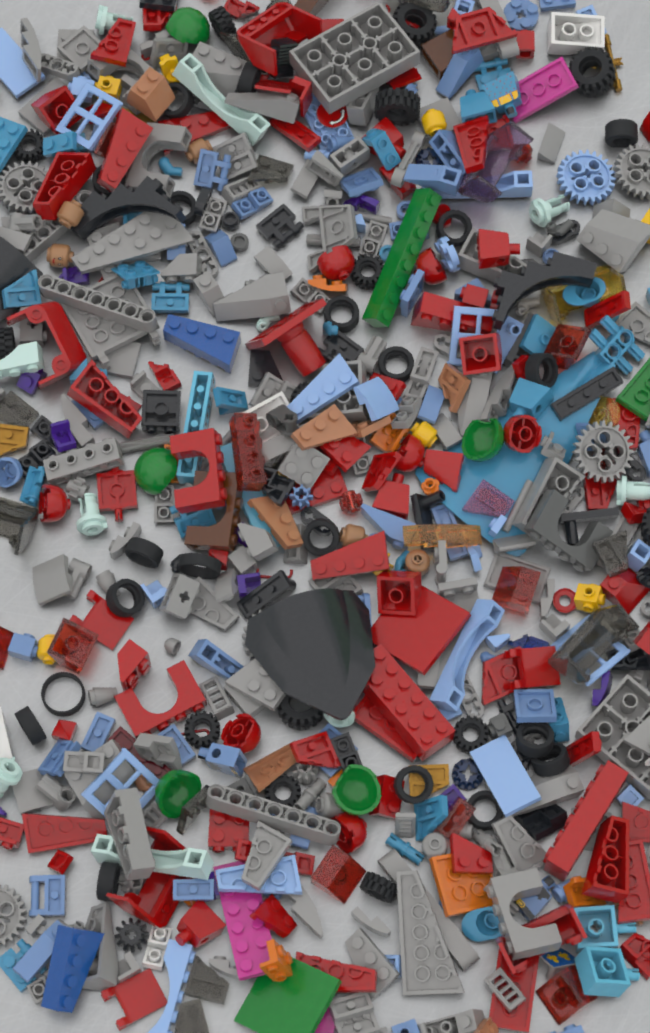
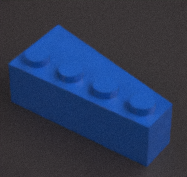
[163,314,241,374]
[41,925,104,1013]

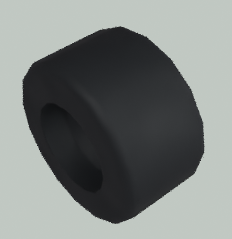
[605,119,638,147]

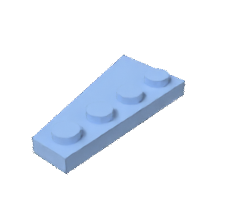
[287,353,360,425]
[215,855,303,895]

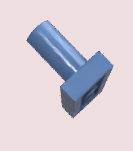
[494,315,524,374]

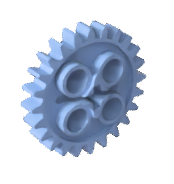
[556,150,616,206]

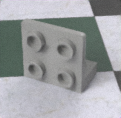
[437,577,479,613]

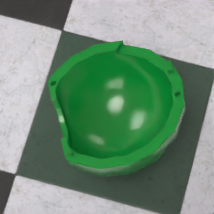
[166,7,210,44]
[462,418,505,462]
[134,447,177,495]
[331,764,382,815]
[155,770,201,818]

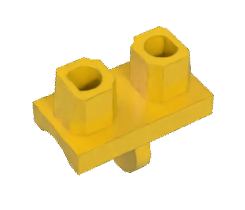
[159,54,180,83]

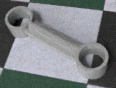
[390,130,427,188]

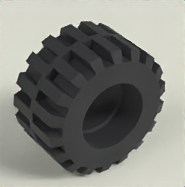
[393,0,437,50]
[568,47,616,97]
[277,695,323,730]

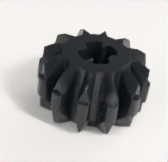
[114,918,149,953]

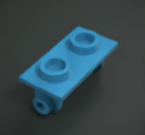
[19,466,46,508]

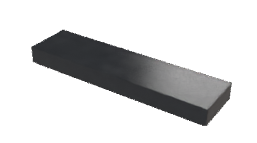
[550,366,624,421]

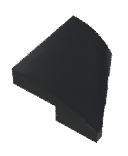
[252,464,295,507]
[605,649,650,671]
[514,804,568,841]

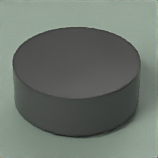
[230,233,249,252]

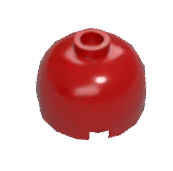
[317,245,355,281]
[414,247,448,285]
[503,415,542,453]
[394,433,425,472]
[38,484,71,523]
[221,713,262,754]
[330,812,367,853]

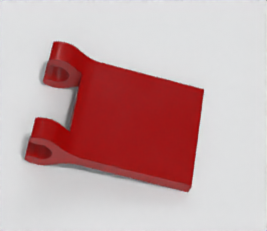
[255,74,293,94]
[69,590,134,651]
[504,646,561,690]
[101,968,168,1031]

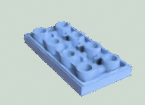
[0,28,46,98]
[304,93,354,151]
[470,735,542,817]

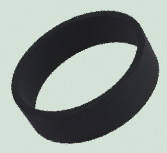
[178,553,222,579]
[41,672,85,717]

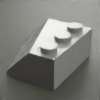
[177,42,247,97]
[576,209,650,273]
[308,360,368,422]
[63,739,136,819]

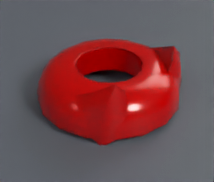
[553,588,576,613]

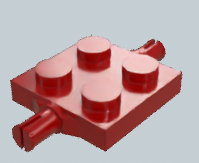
[96,466,138,522]

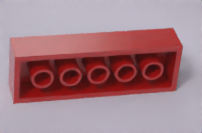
[363,644,456,761]
[543,760,629,882]

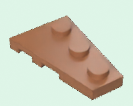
[247,496,304,550]

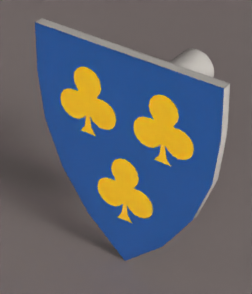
[539,947,576,979]

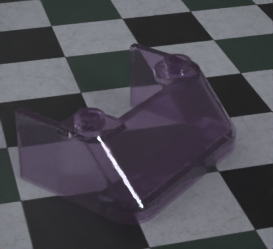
[457,121,534,203]

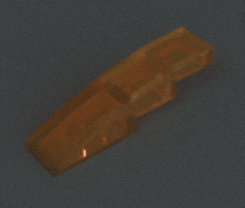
[403,524,482,548]

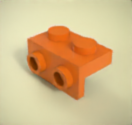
[368,412,410,453]
[563,876,606,908]
[259,939,293,982]

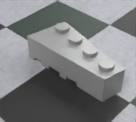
[457,228,527,283]
[512,457,586,534]
[104,788,155,881]

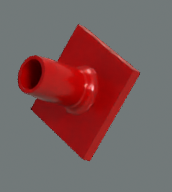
[245,298,327,377]

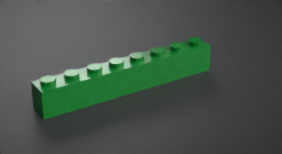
[362,188,442,328]

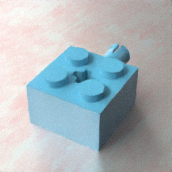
[574,905,636,953]
[574,946,640,997]

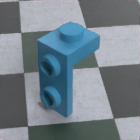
[362,128,401,171]
[548,697,570,742]

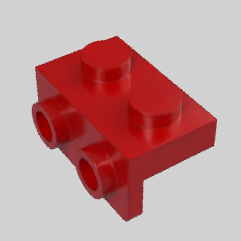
[369,774,405,820]
[0,817,24,850]

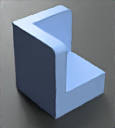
[140,580,167,609]

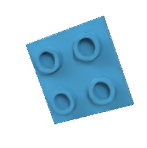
[111,260,160,290]

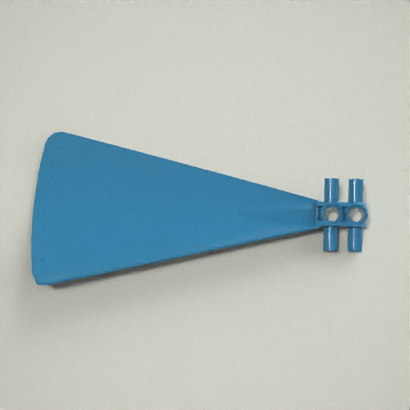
[415,315,645,557]

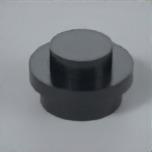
[221,212,240,230]

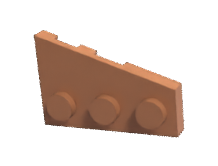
[291,404,358,451]
[243,741,296,793]

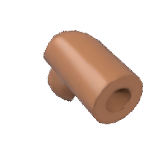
[134,774,152,792]

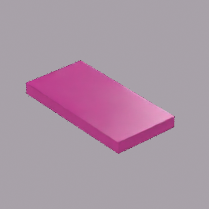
[513,56,579,123]

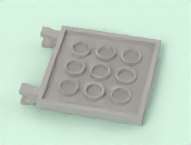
[60,274,161,370]

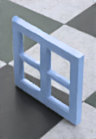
[55,83,123,151]
[447,306,502,369]
[550,614,631,686]
[81,748,159,816]

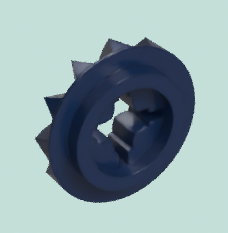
[416,147,445,165]
[452,758,483,790]

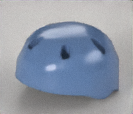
[0,457,23,488]

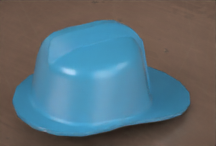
[562,277,606,307]
[461,906,503,942]

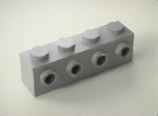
[43,438,124,486]

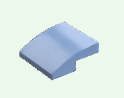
[353,377,400,422]

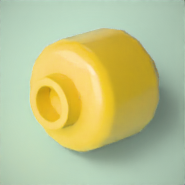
[421,109,447,137]
[410,421,438,449]
[37,634,63,665]

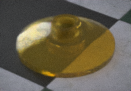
[589,397,620,427]

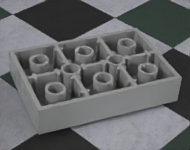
[289,1,420,114]
[575,674,650,800]

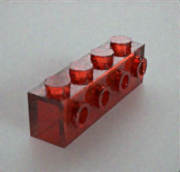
[229,413,267,491]

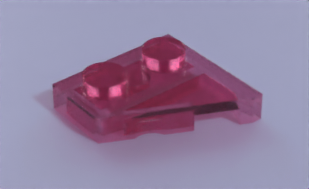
[462,479,515,517]

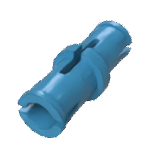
[385,832,425,866]

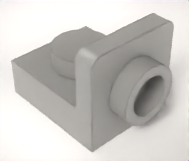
[130,371,160,400]
[540,431,566,461]

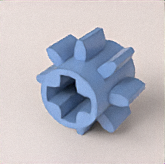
[289,484,313,510]

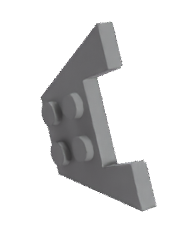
[302,204,358,274]

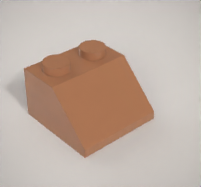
[126,67,176,122]

